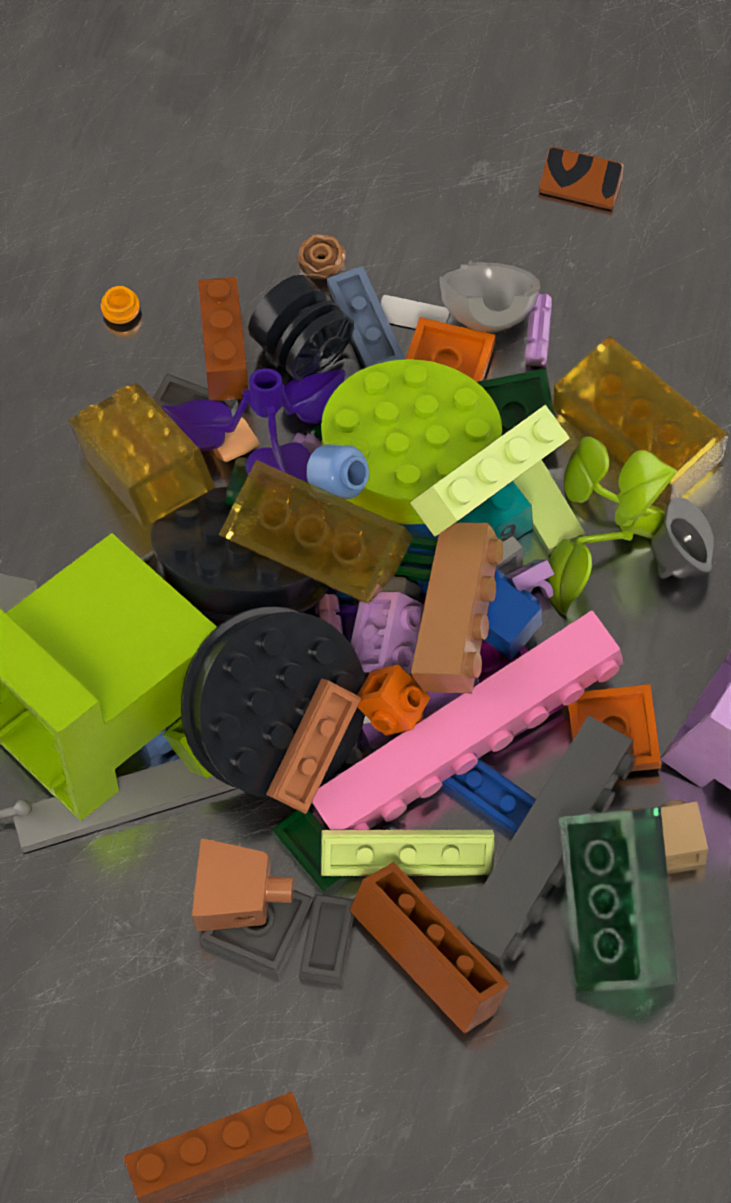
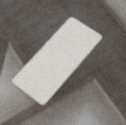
[380,295,450,329]

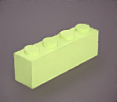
[410,405,570,537]

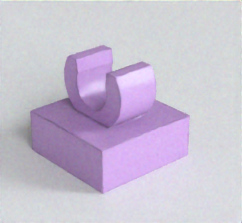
[505,559,554,598]

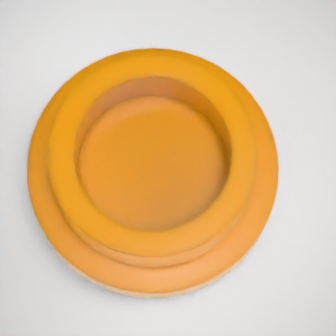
[101,286,140,324]

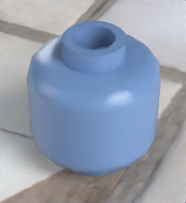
[306,444,369,499]

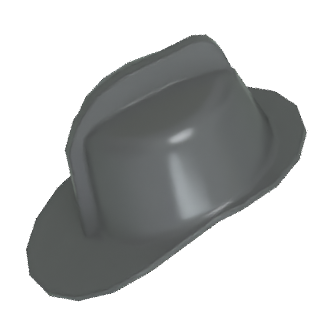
[651,497,714,578]

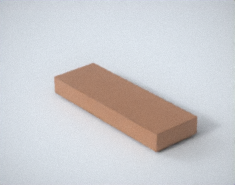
[266,678,361,814]

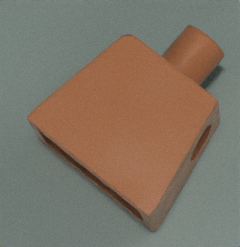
[192,839,295,931]

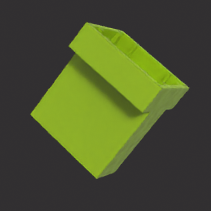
[0,533,217,822]

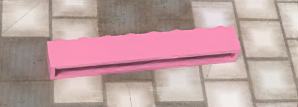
[312,610,623,830]

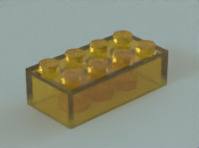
[553,336,728,506]
[68,383,215,527]

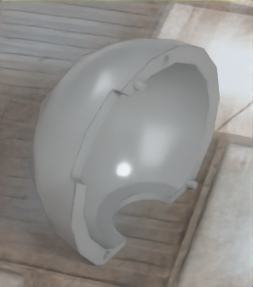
[439,260,540,333]

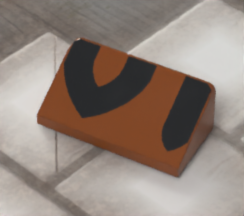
[539,147,624,210]

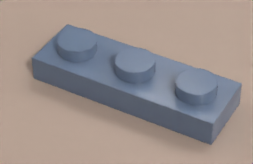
[327,266,405,369]

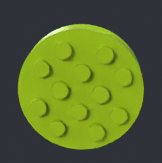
[321,359,502,525]

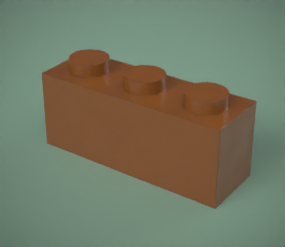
[198,277,248,401]

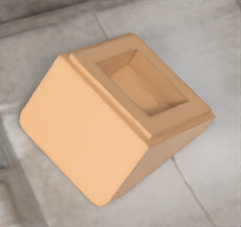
[213,417,260,462]

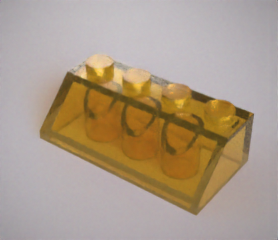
[219,460,413,605]

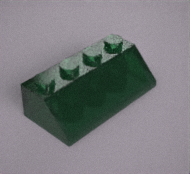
[559,807,679,992]

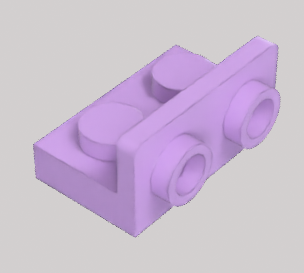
[351,592,424,677]

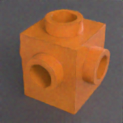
[357,664,431,736]

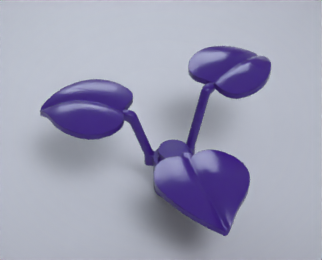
[161,369,345,494]

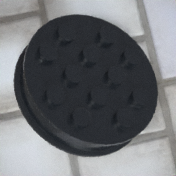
[151,487,334,623]
[181,606,365,799]

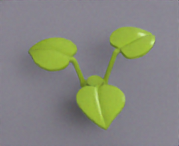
[546,436,677,615]

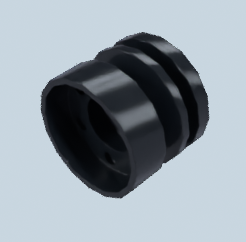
[248,275,354,381]

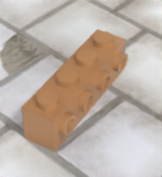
[411,523,503,694]

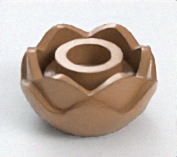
[297,234,345,280]

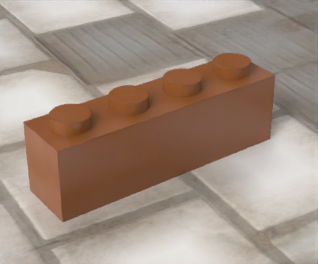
[349,862,510,1034]
[123,1092,311,1203]

